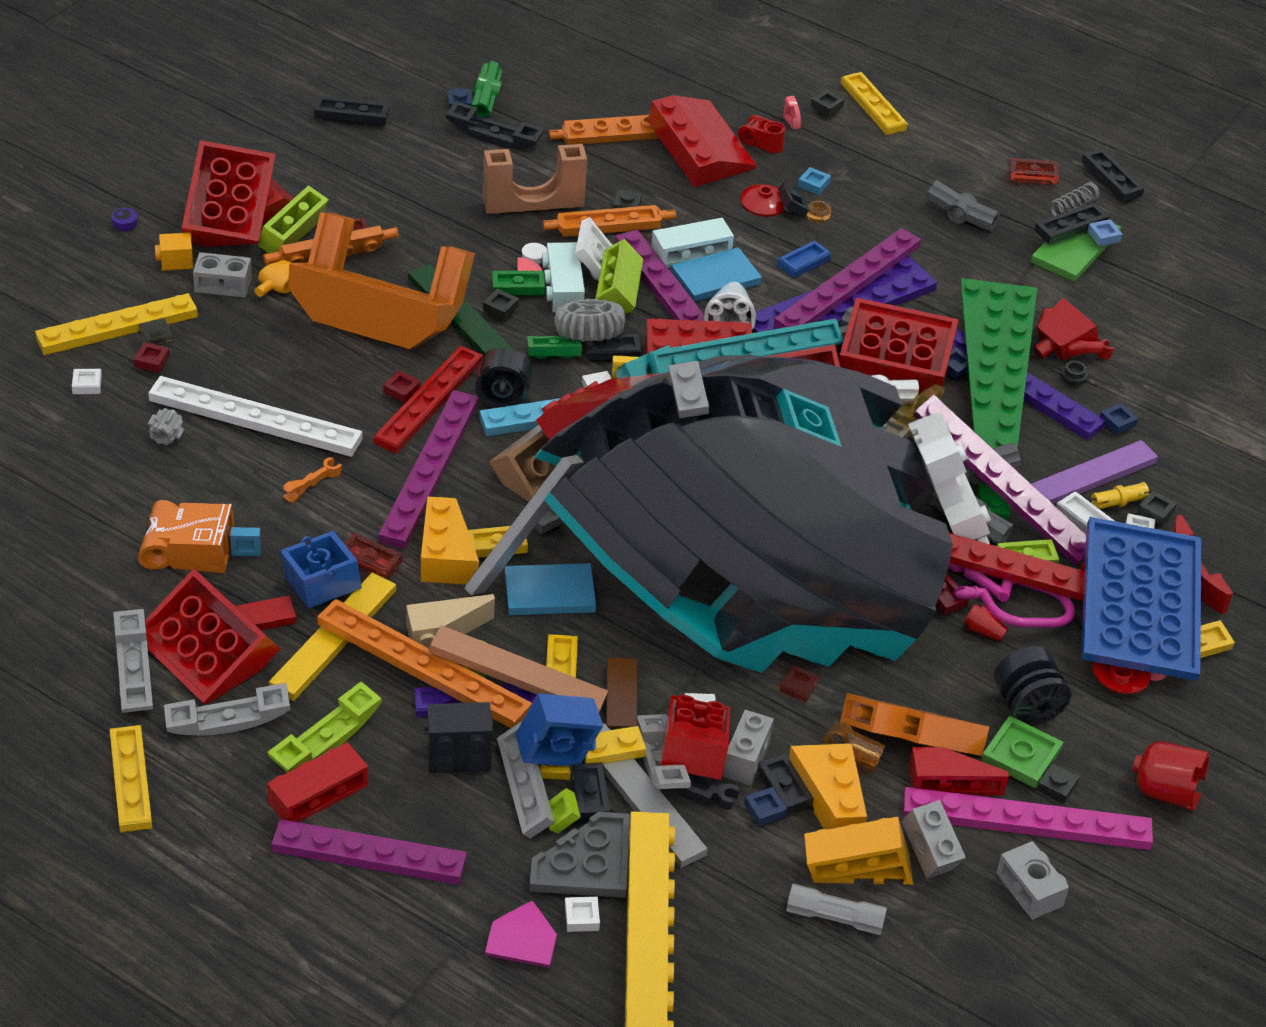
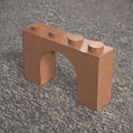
[483,144,587,214]

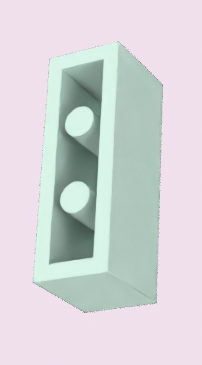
[651,218,734,268]
[542,242,585,312]

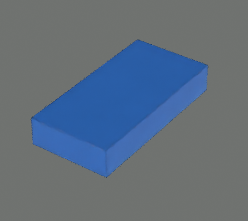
[777,240,831,278]

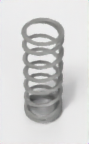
[1050,182,1099,216]

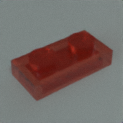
[1009,158,1060,184]
[344,532,402,579]

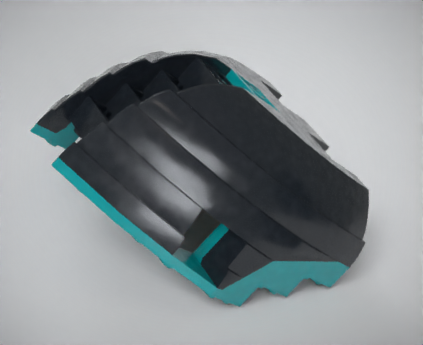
[535,355,953,673]

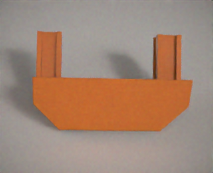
[289,212,475,349]

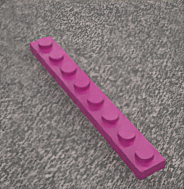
[903,787,1153,850]

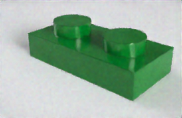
[492,271,545,296]
[527,336,582,359]

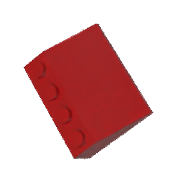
[648,95,757,187]
[182,140,276,247]
[839,298,959,397]
[536,373,661,440]
[145,568,281,705]

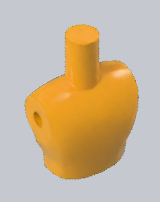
[255,260,291,297]

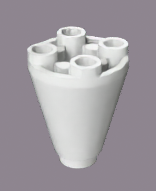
[704,282,756,329]

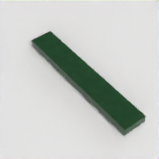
[408,264,513,357]

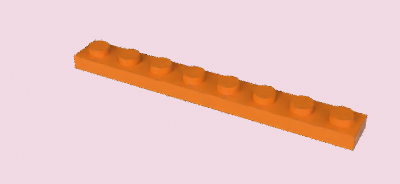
[317,599,532,728]

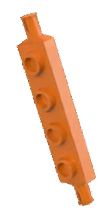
[548,115,659,145]
[542,205,676,237]
[263,226,399,265]

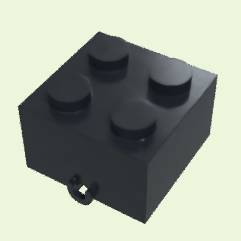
[424,702,493,773]

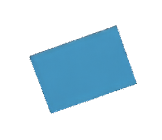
[671,247,762,302]
[504,563,596,615]

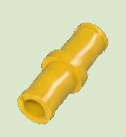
[1091,482,1149,510]

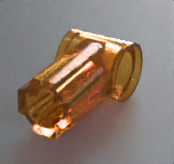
[822,722,886,771]

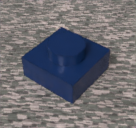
[448,88,473,109]
[946,347,968,380]
[1100,403,1139,435]
[744,787,787,827]

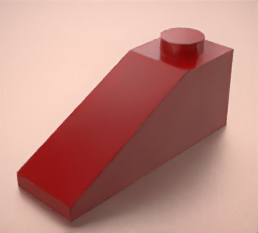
[909,746,1009,796]

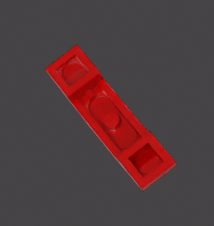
[1172,515,1233,614]

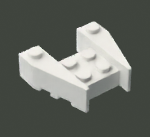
[908,412,991,540]

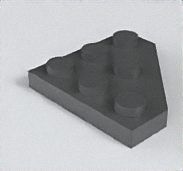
[529,812,630,898]

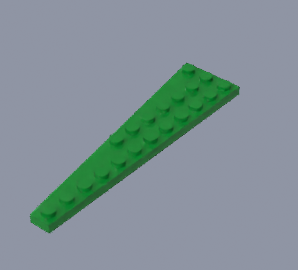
[960,278,1037,521]

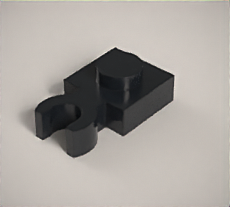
[778,181,810,218]
[680,774,740,810]

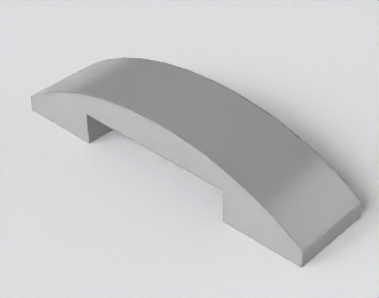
[113,609,153,713]
[164,683,291,736]
[637,714,691,789]

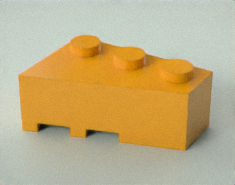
[421,497,479,584]
[789,744,867,830]
[804,817,913,885]

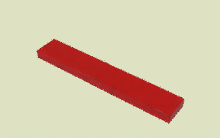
[373,346,483,454]

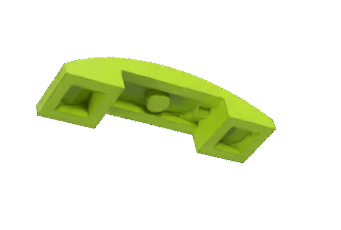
[268,682,382,773]

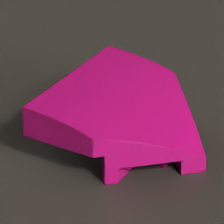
[485,901,557,968]

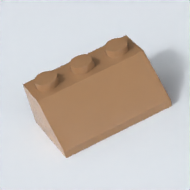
[489,425,556,501]

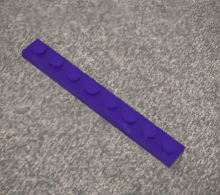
[952,329,1106,441]

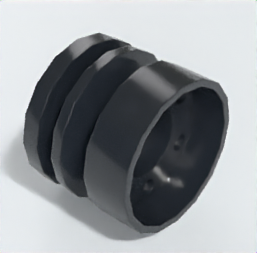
[993,646,1072,726]

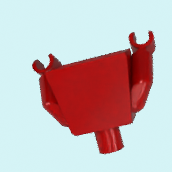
[1033,298,1115,360]

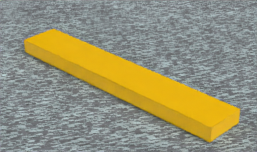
[269,573,396,701]
[540,634,578,780]

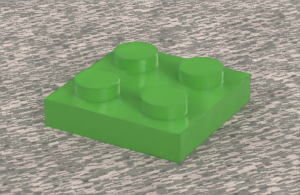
[981,716,1064,789]

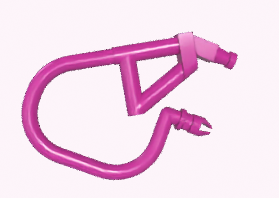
[948,563,1075,628]

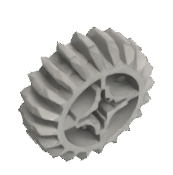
[554,298,625,342]

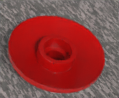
[740,184,785,217]
[1092,662,1151,694]

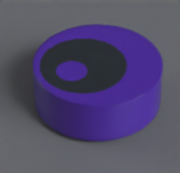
[112,208,138,231]

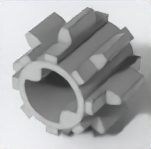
[148,408,184,445]

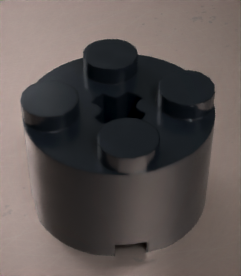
[475,348,532,409]

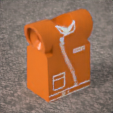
[138,500,235,574]

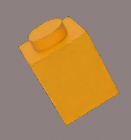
[155,233,193,271]

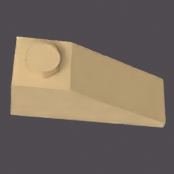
[406,594,495,648]

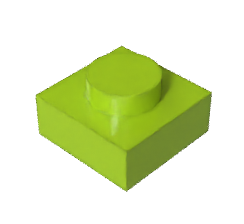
[549,788,581,834]

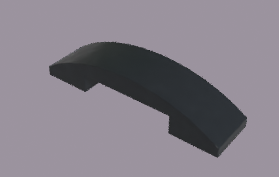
[446,101,544,148]

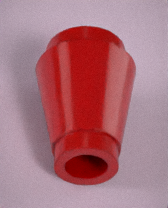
[964,604,1009,642]

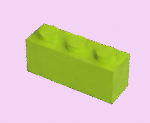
[258,185,329,253]
[596,239,643,314]

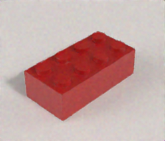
[645,319,752,355]

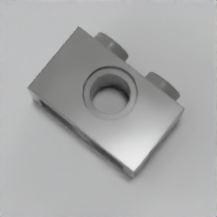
[902,800,966,879]
[996,841,1069,920]

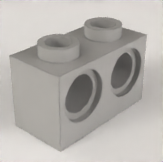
[193,252,252,298]
[723,710,774,786]

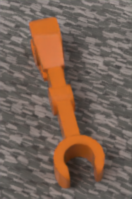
[283,457,342,503]

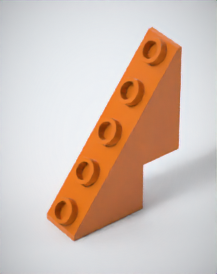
[840,693,989,756]

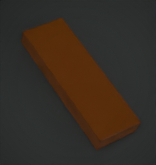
[606,658,637,730]

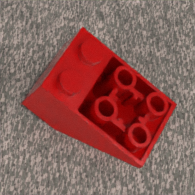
[660,695,730,780]

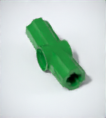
[471,61,502,118]

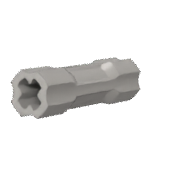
[786,883,887,935]

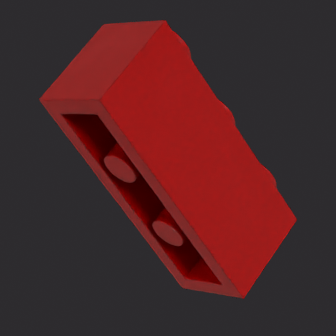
[267,742,368,822]

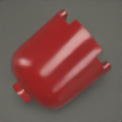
[1133,741,1210,811]

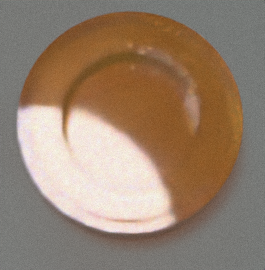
[806,200,832,223]

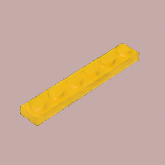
[35,293,198,355]

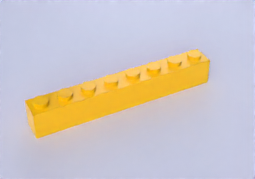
[625,812,675,1027]

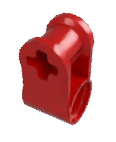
[738,115,785,153]

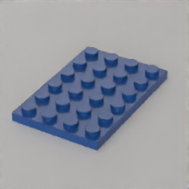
[1081,517,1201,681]

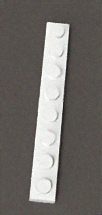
[149,376,362,457]

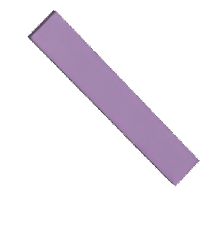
[1031,440,1158,505]

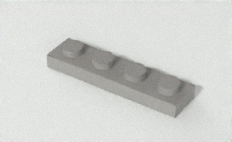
[497,722,554,839]

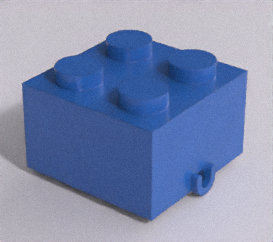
[280,531,362,608]
[515,693,603,766]

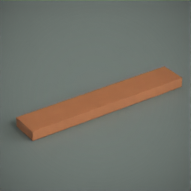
[429,625,608,712]

